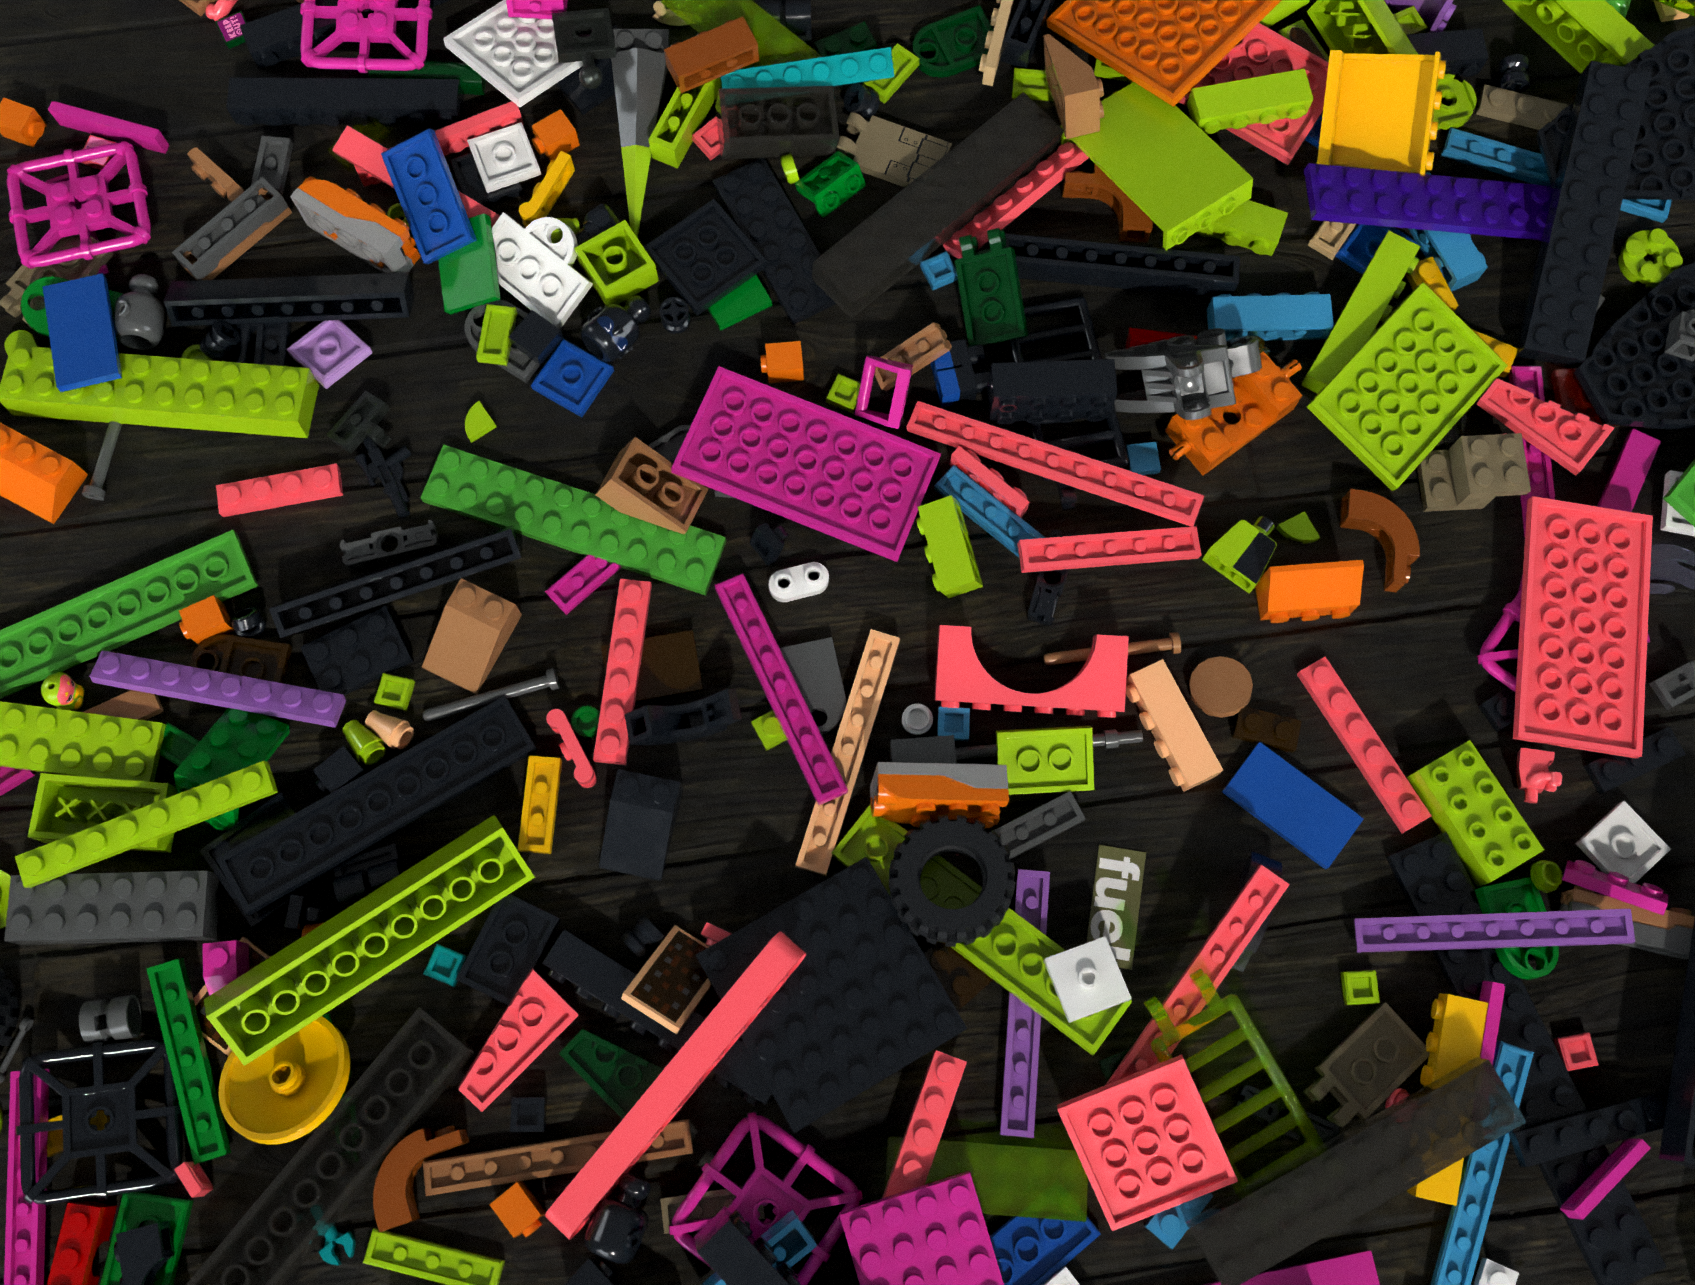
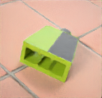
[1202,516,1277,594]

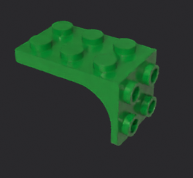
[174,708,290,831]

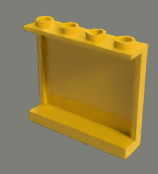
[1317,50,1446,176]

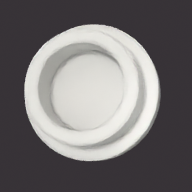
[902,704,933,735]

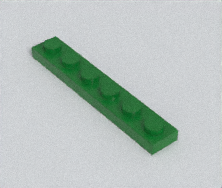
[146,958,231,1164]

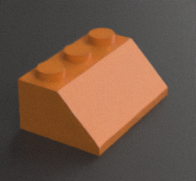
[0,423,88,524]
[1255,560,1364,623]

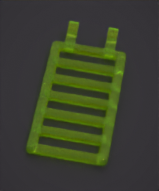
[1144,969,1340,1225]

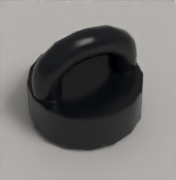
[229,606,266,638]

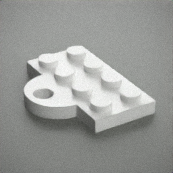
[492,212,593,329]

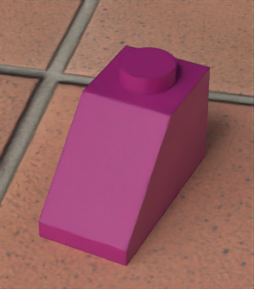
[203,940,249,996]

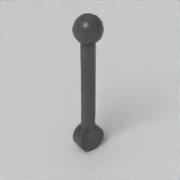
[0,1017,34,1083]

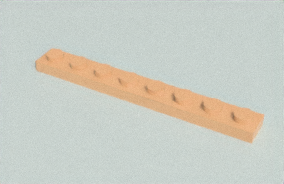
[795,629,900,876]

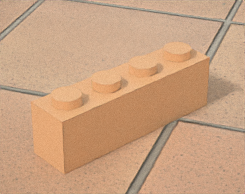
[1126,659,1223,792]

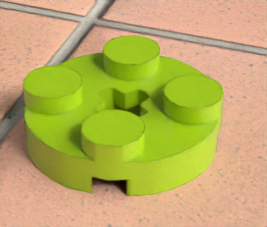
[1433,74,1477,130]
[1618,228,1683,288]

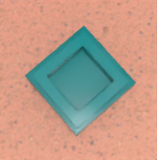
[423,944,467,987]

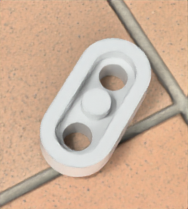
[769,562,829,602]

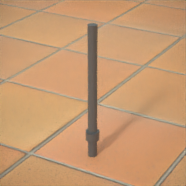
[955,729,1143,760]

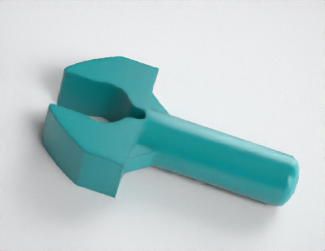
[310,1203,356,1266]

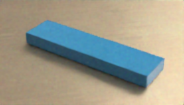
[934,465,1045,557]

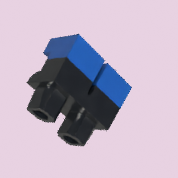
[930,339,990,408]

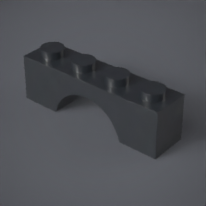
[114,1221,175,1285]

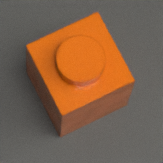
[0,98,47,147]
[532,109,580,162]
[760,341,804,383]
[179,595,234,645]
[489,1181,546,1238]

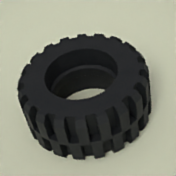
[889,815,1015,947]

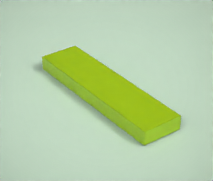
[363,1228,505,1285]

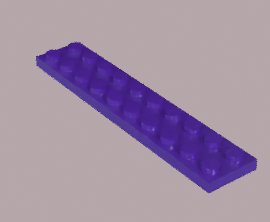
[1304,163,1553,240]

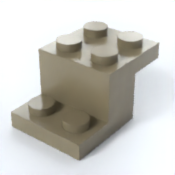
[1417,433,1531,512]

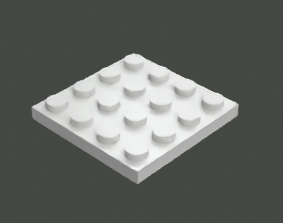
[444,0,589,107]

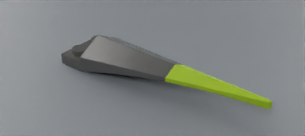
[611,29,670,238]

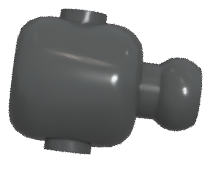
[113,274,166,350]

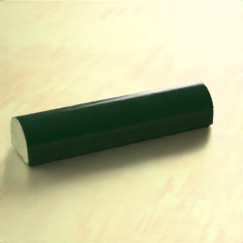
[368,56,486,95]

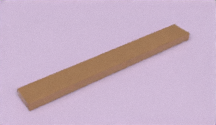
[423,1119,694,1196]

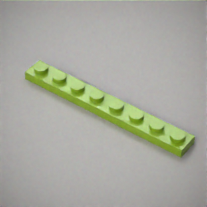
[15,761,278,888]

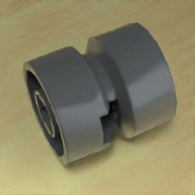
[79,995,143,1044]

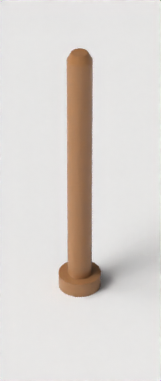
[1043,632,1181,665]

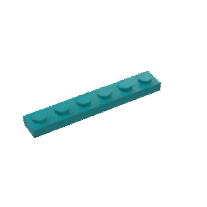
[721,47,895,103]

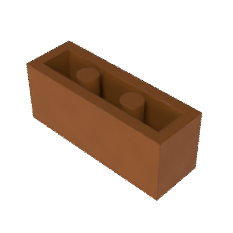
[664,16,759,93]

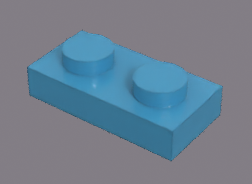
[1144,1193,1213,1250]

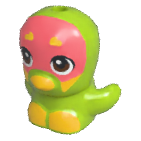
[41,672,84,711]

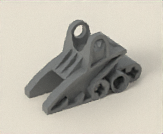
[1104,328,1262,420]

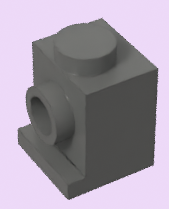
[1664,310,1695,361]

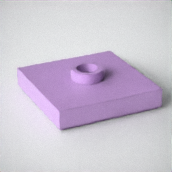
[286,320,372,389]

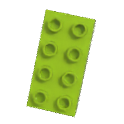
[1307,0,1418,55]
[1406,740,1544,887]
[27,773,177,853]

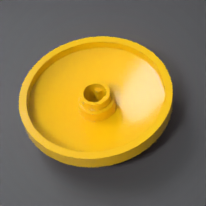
[219,1016,351,1145]

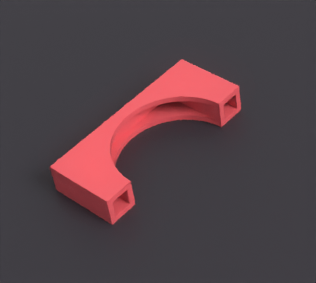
[934,625,1129,718]

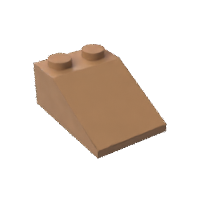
[1043,34,1104,139]
[595,437,708,534]
[422,578,522,695]

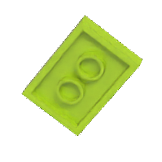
[996,726,1094,795]

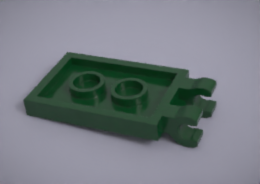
[955,228,1028,346]

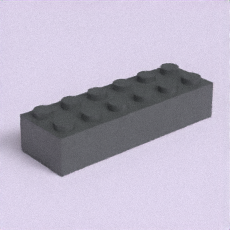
[4,871,220,945]

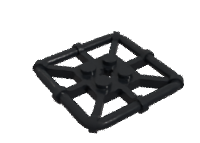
[16,1039,182,1205]

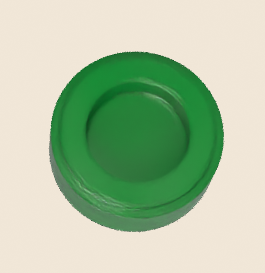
[571,706,600,739]

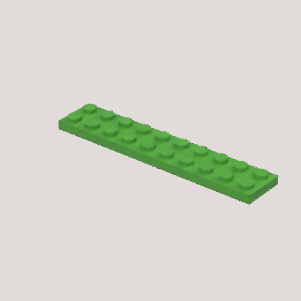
[421,445,727,596]
[0,530,258,699]

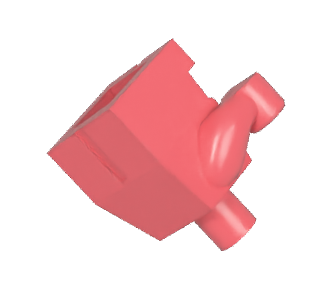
[1515,748,1562,803]

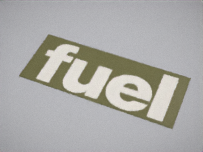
[1086,845,1146,970]

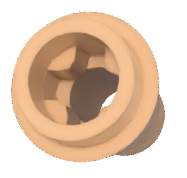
[365,710,414,749]

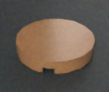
[1189,656,1253,718]

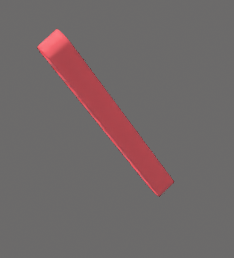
[545,931,806,1240]

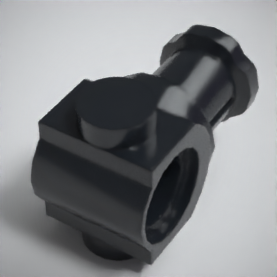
[575,203,620,259]

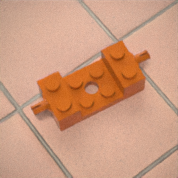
[1165,351,1303,476]

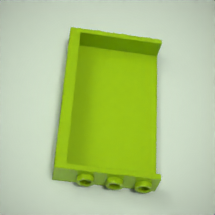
[1061,82,1253,251]

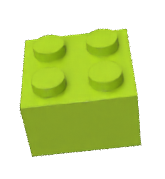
[574,220,659,305]

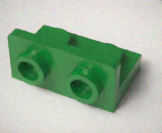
[794,151,866,218]

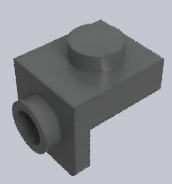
[1649,660,1695,710]

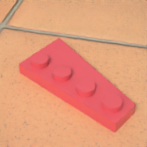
[1476,378,1614,476]
[458,968,579,1112]

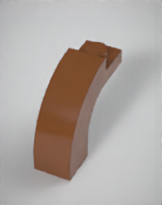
[1062,164,1153,242]
[1340,489,1420,593]
[373,1125,469,1232]

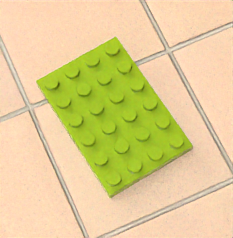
[1306,282,1508,491]

